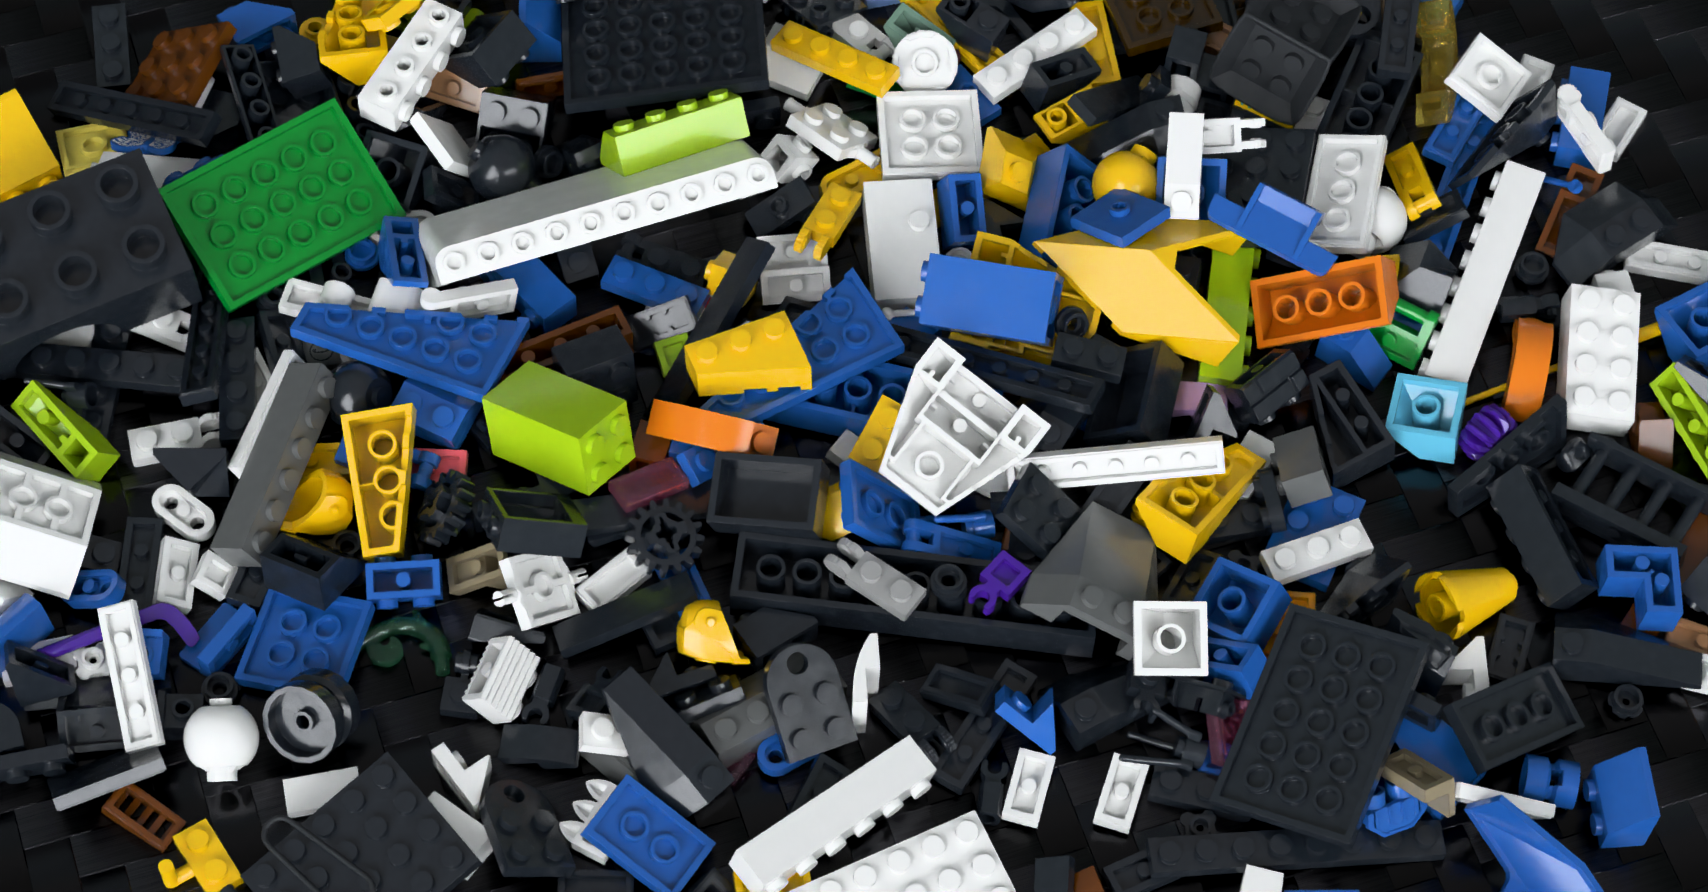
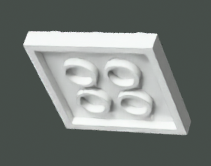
[876,89,983,181]

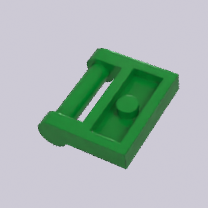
[1369,297,1441,370]

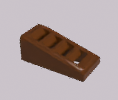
[101,783,187,853]

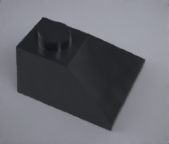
[363,129,440,214]

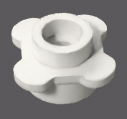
[73,642,110,680]

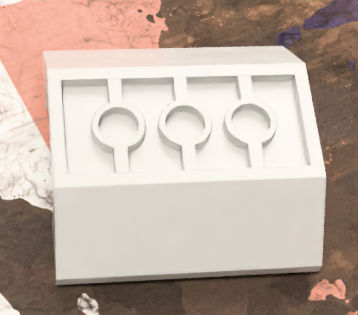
[0,452,102,600]

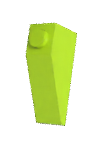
[10,380,121,482]

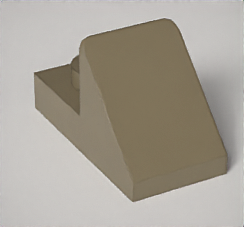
[446,542,508,596]

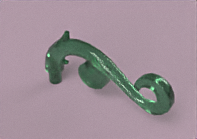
[360,610,452,676]

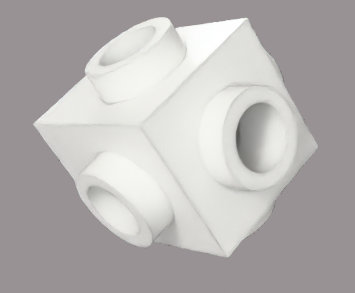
[761,134,820,184]

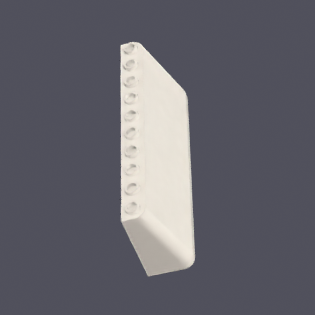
[419,139,778,288]

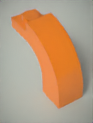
[1501,317,1554,422]
[645,399,779,456]

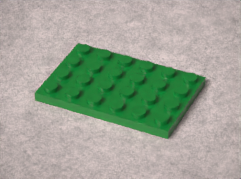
[158,97,407,314]

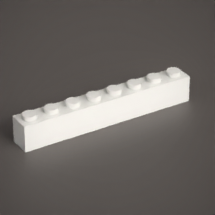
[1417,160,1546,383]

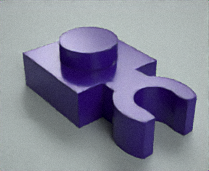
[968,550,1032,616]

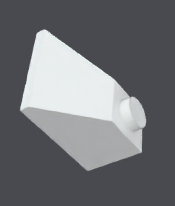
[1133,601,1208,676]

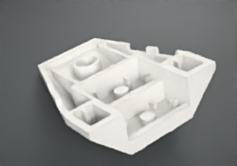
[878,337,1051,516]

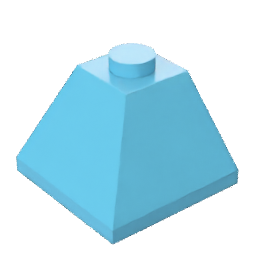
[1385,373,1468,464]

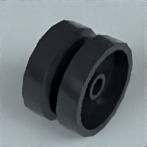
[262,668,361,763]

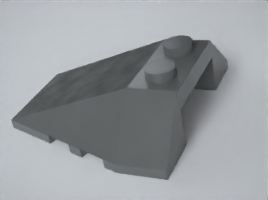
[1019,502,1158,661]

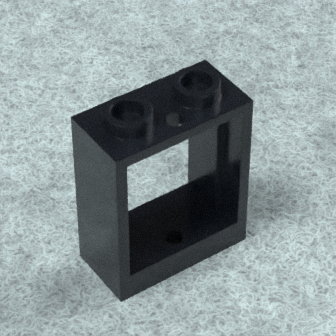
[476,487,588,558]

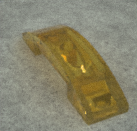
[1415,0,1458,127]

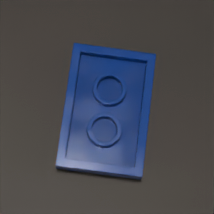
[839,459,922,550]
[1262,486,1366,592]
[580,774,716,892]

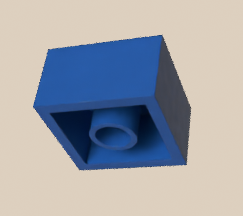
[1193,556,1292,651]

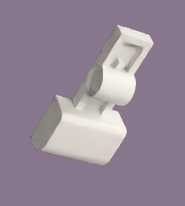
[278,277,423,317]

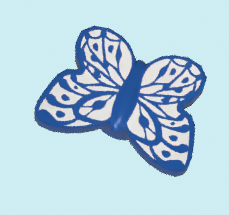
[110,131,180,156]

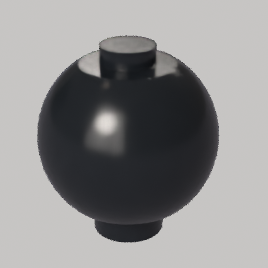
[467,135,542,200]
[328,360,394,427]

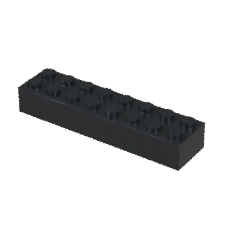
[1265,34,1424,271]

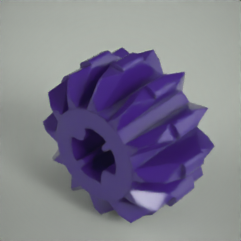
[1458,403,1518,461]

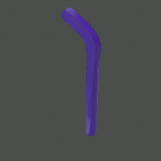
[36,602,200,658]

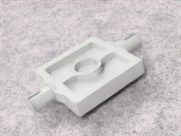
[783,97,880,169]
[493,554,588,631]

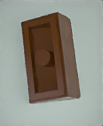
[514,71,564,97]

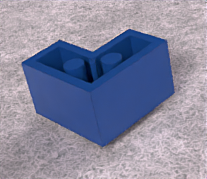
[1595,544,1683,632]

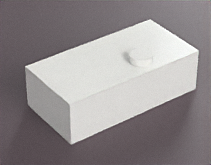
[862,178,940,310]

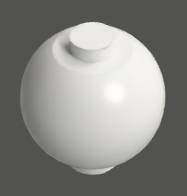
[1350,186,1407,259]
[183,698,259,782]

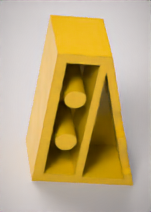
[684,311,812,396]

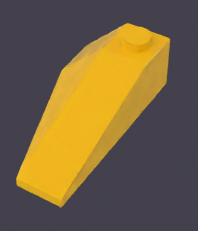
[317,0,388,86]
[1135,443,1266,564]

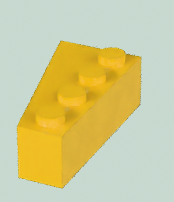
[340,403,417,563]

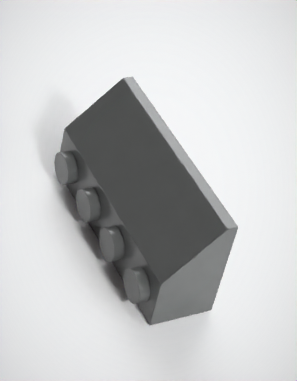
[688,652,847,769]

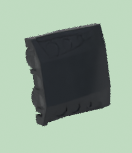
[1384,608,1459,698]

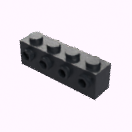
[1486,463,1599,611]

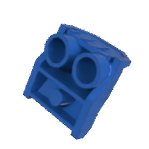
[1362,776,1428,838]

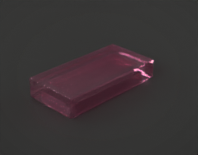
[608,457,689,513]

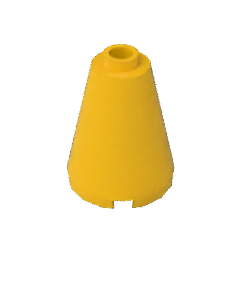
[1414,567,1518,641]

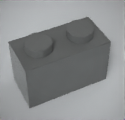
[1270,426,1333,508]

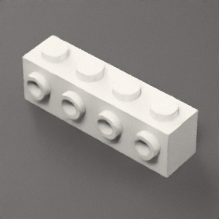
[357,0,466,132]

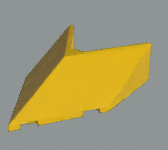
[1032,219,1247,367]

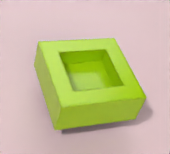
[653,332,688,378]

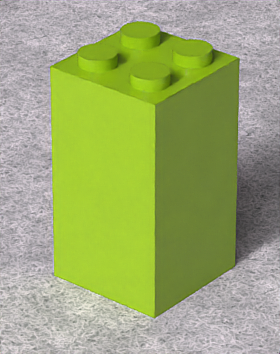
[481,361,636,496]

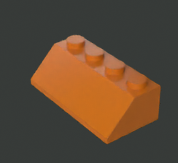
[1250,255,1399,349]

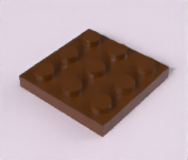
[125,21,237,107]

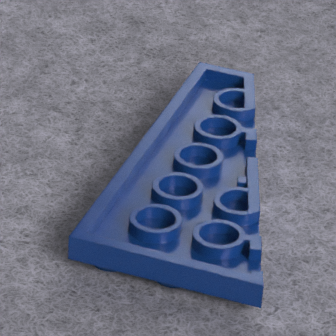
[699,267,905,423]
[290,302,530,403]

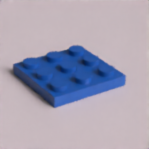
[234,589,376,692]

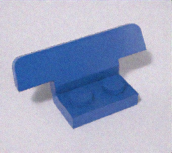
[1207,182,1339,276]

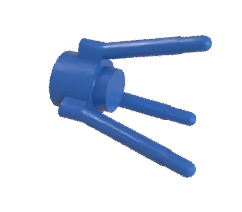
[920,509,996,539]

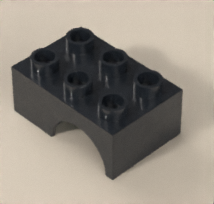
[0,148,203,381]

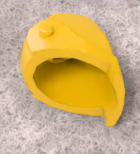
[280,468,354,535]
[676,599,750,665]

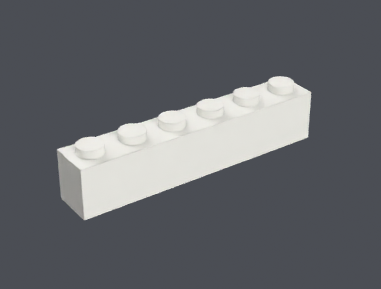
[729,735,937,892]

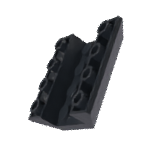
[220,44,380,143]

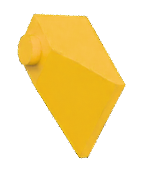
[979,126,1044,212]

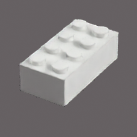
[1556,283,1641,437]

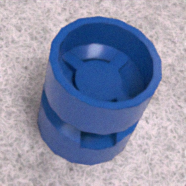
[1518,754,1581,810]

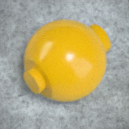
[1092,144,1158,201]

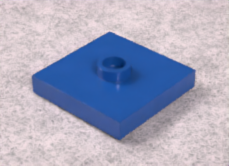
[1070,189,1171,248]

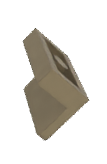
[1381,748,1455,818]

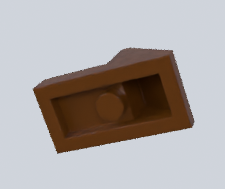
[1628,402,1674,469]

